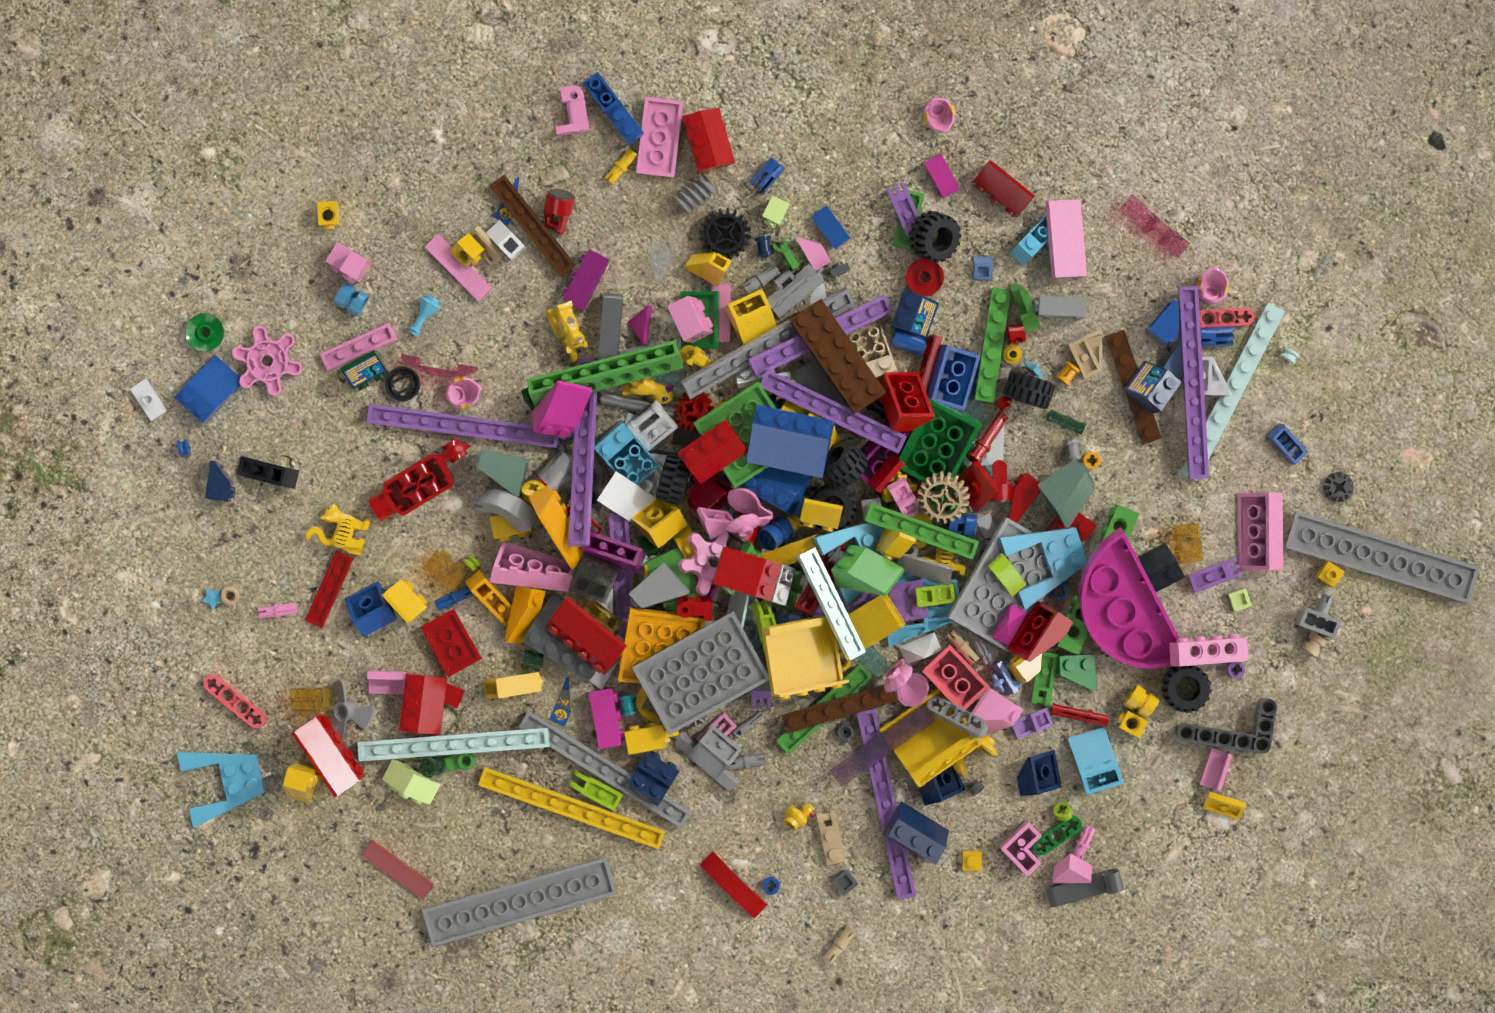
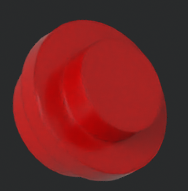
[994,396,1012,412]

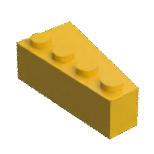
[283,761,321,804]

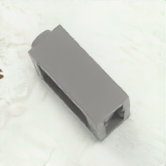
[1033,296,1086,319]

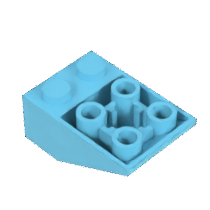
[594,420,660,485]
[1068,727,1124,795]

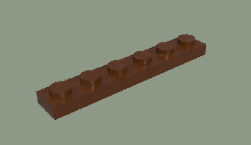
[489,175,576,277]
[1105,330,1161,445]
[781,684,898,733]

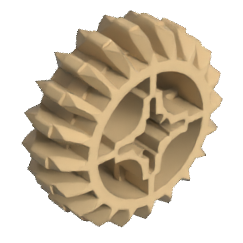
[917,471,970,523]

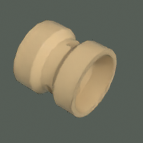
[1301,631,1328,658]

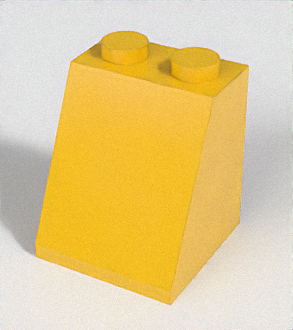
[848,594,906,649]

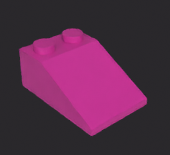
[531,381,592,438]

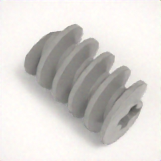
[673,174,716,214]

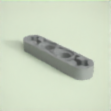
[927,696,988,738]

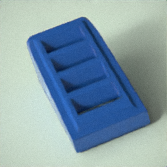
[1266,423,1308,465]

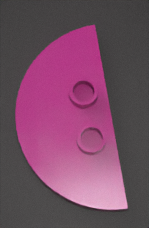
[1078,527,1179,668]

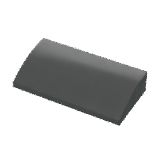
[791,358,870,435]

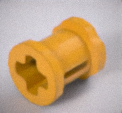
[1055,361,1080,386]
[1082,452,1101,469]

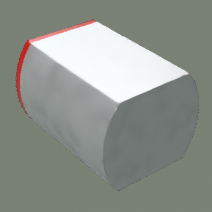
[536,450,573,493]

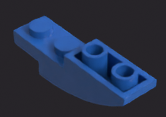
[583,72,644,145]

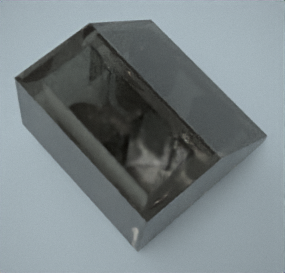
[569,554,620,604]

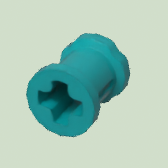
[618,694,638,716]

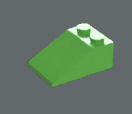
[831,544,905,596]
[644,546,702,613]

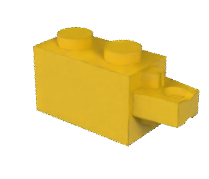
[625,721,679,755]

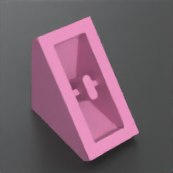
[697,507,734,539]
[1052,854,1093,883]

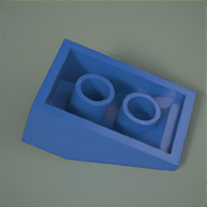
[174,355,241,424]

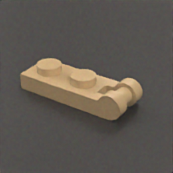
[816,809,846,866]

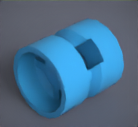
[334,282,369,317]

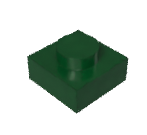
[636,535,658,556]

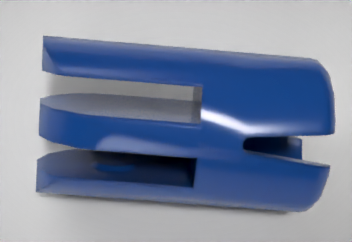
[749,157,785,195]
[1201,326,1234,347]
[890,329,926,355]

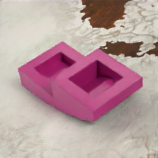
[924,153,960,198]

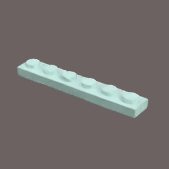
[797,548,866,661]

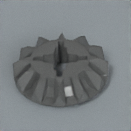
[1323,472,1354,503]

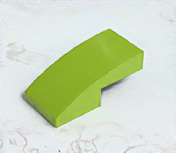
[988,554,1027,597]
[915,583,955,607]

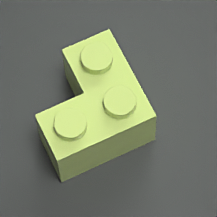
[382,759,441,805]

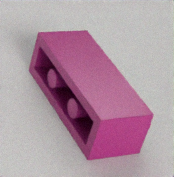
[589,687,625,749]

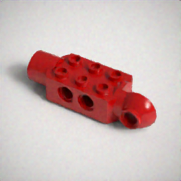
[367,438,471,522]

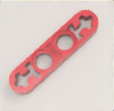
[1179,308,1255,328]
[203,674,267,728]

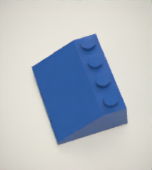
[747,405,835,478]
[722,467,813,515]

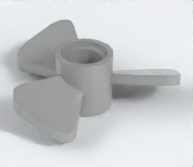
[330,680,375,738]

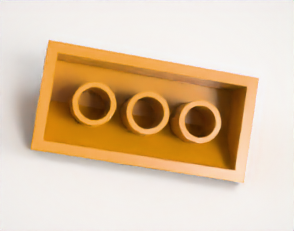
[528,485,584,570]

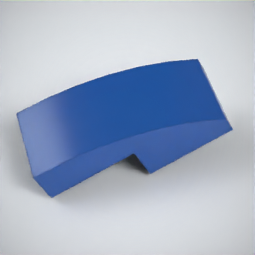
[811,205,851,250]

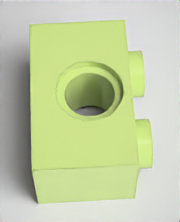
[762,195,790,229]

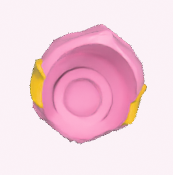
[923,97,956,133]
[1197,266,1229,304]
[445,376,482,409]

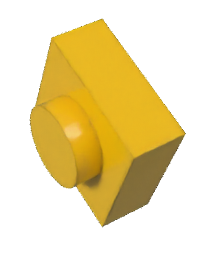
[962,851,982,871]

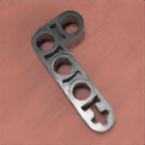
[598,293,623,360]
[1045,868,1125,907]

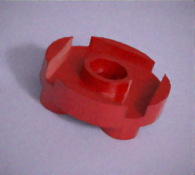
[905,258,944,297]

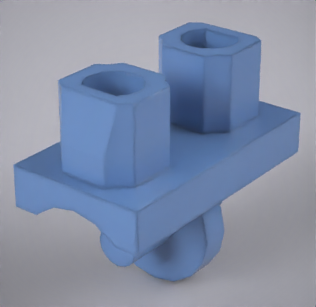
[990,660,1024,696]

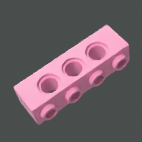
[1169,634,1248,666]

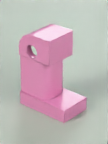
[556,86,590,136]

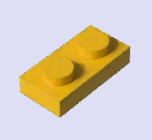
[1203,791,1246,820]

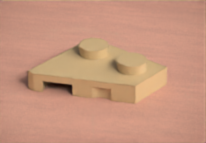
[1068,328,1103,379]

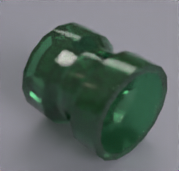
[521,650,544,672]
[420,756,446,778]

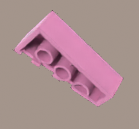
[490,541,575,592]

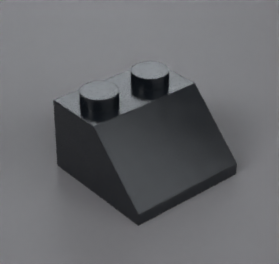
[1138,543,1185,592]

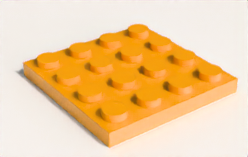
[617,607,706,684]

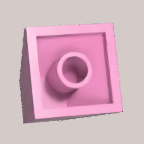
[968,687,1023,733]

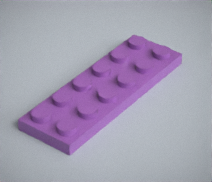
[813,579,929,621]

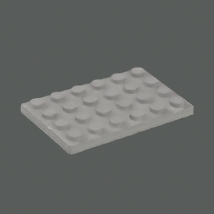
[947,516,1051,654]
[632,611,769,735]

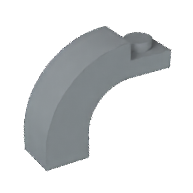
[472,488,538,532]

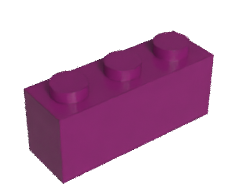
[561,249,610,312]
[582,532,645,574]

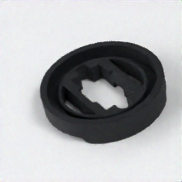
[385,367,420,401]

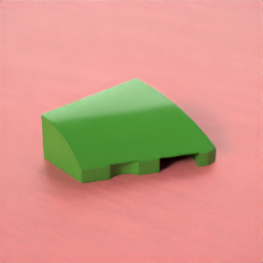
[1010,283,1041,332]

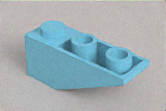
[1010,215,1048,266]

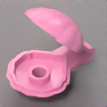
[726,488,773,537]
[884,659,929,707]

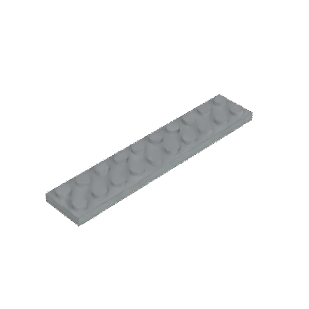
[1284,511,1480,604]
[422,857,617,947]

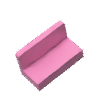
[367,670,408,694]
[1199,748,1232,791]

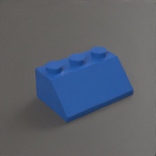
[926,344,981,411]

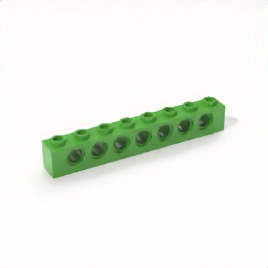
[527,340,684,407]
[1056,505,1139,655]

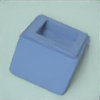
[973,256,993,280]

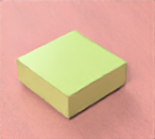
[1227,588,1252,612]

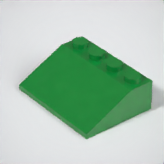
[899,399,983,493]

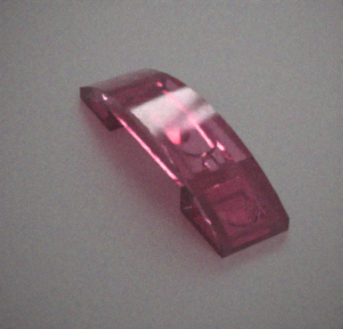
[1120,194,1190,258]
[401,354,479,378]

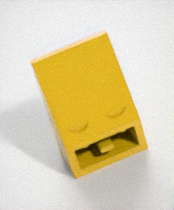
[724,289,777,346]

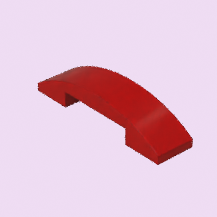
[700,851,768,919]

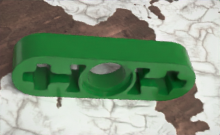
[1032,815,1082,855]

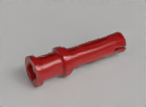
[966,411,1009,464]

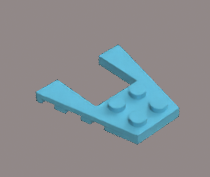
[813,522,894,605]
[998,527,1087,609]
[887,573,959,647]
[177,752,265,828]

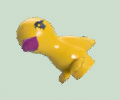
[622,377,674,404]

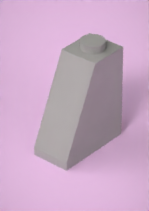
[629,563,691,608]

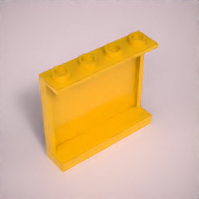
[761,615,849,700]
[879,689,983,788]

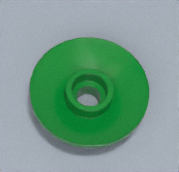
[186,313,224,352]

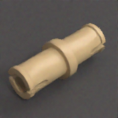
[946,629,980,666]
[824,926,857,964]

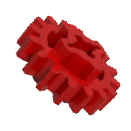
[673,392,714,432]

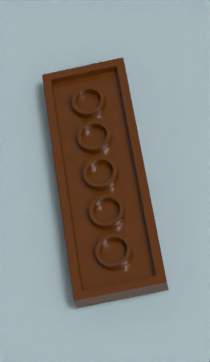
[789,299,887,415]

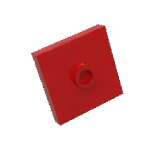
[957,460,1001,513]

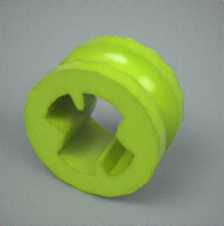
[463,554,482,572]
[1054,802,1073,822]

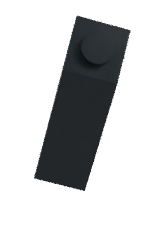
[237,456,300,489]

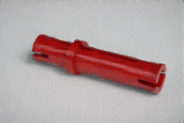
[1050,703,1109,727]

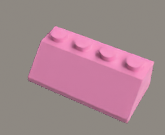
[1237,493,1283,570]

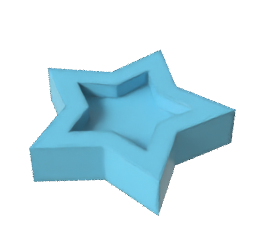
[1024,360,1044,378]
[202,588,222,610]

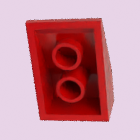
[712,546,782,601]
[1007,601,1073,662]

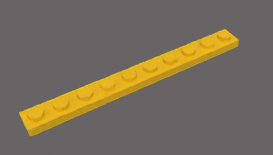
[478,767,665,849]

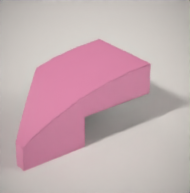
[796,237,831,271]

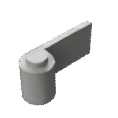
[897,544,952,585]

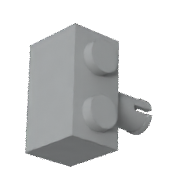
[1295,593,1342,639]

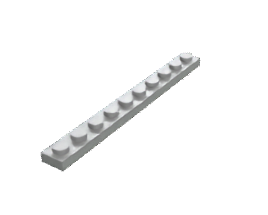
[680,287,855,399]
[519,711,692,828]

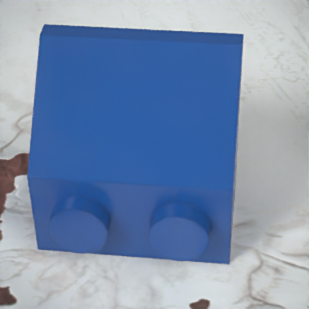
[1145,299,1180,346]
[345,581,397,637]

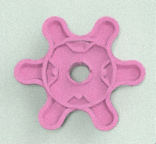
[232,326,302,396]
[678,531,729,596]

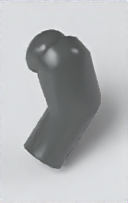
[973,538,991,561]

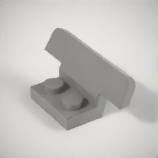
[675,725,742,790]

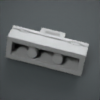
[767,264,824,319]

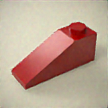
[1008,472,1041,523]

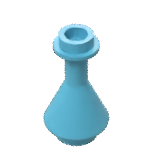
[408,294,440,337]

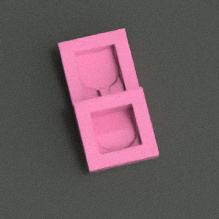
[887,477,922,517]

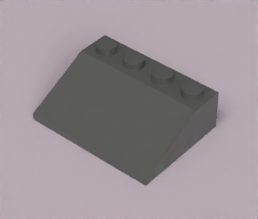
[522,591,618,682]

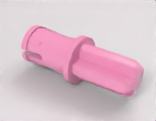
[258,603,298,619]
[1072,825,1095,860]

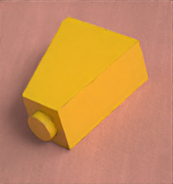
[483,672,543,698]

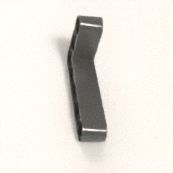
[1175,697,1277,754]

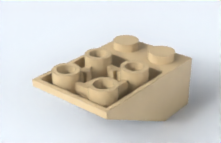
[846,323,897,381]

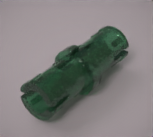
[1046,409,1086,435]

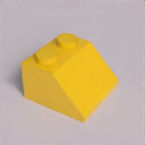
[799,498,843,532]
[631,499,688,548]
[382,579,428,624]

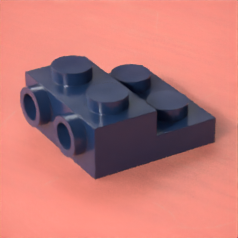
[625,751,679,807]

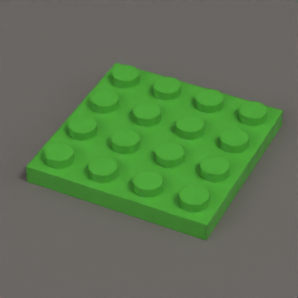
[693,381,776,488]

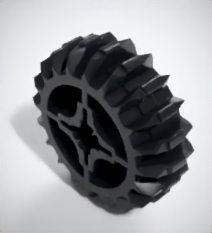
[699,208,751,260]

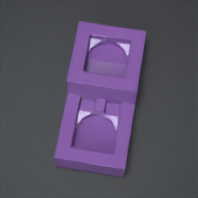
[1011,707,1054,740]

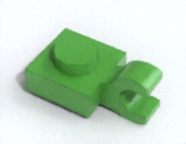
[773,238,800,271]

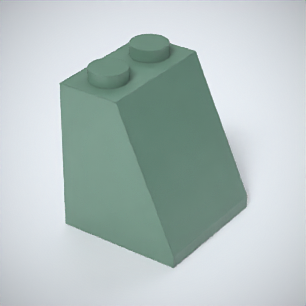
[475,449,530,497]
[1038,459,1094,529]

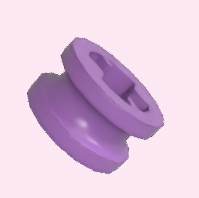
[1227,662,1245,678]

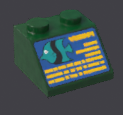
[340,350,389,391]

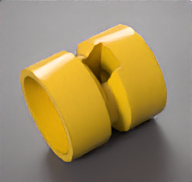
[1123,684,1160,720]

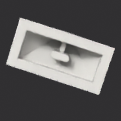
[899,632,942,664]

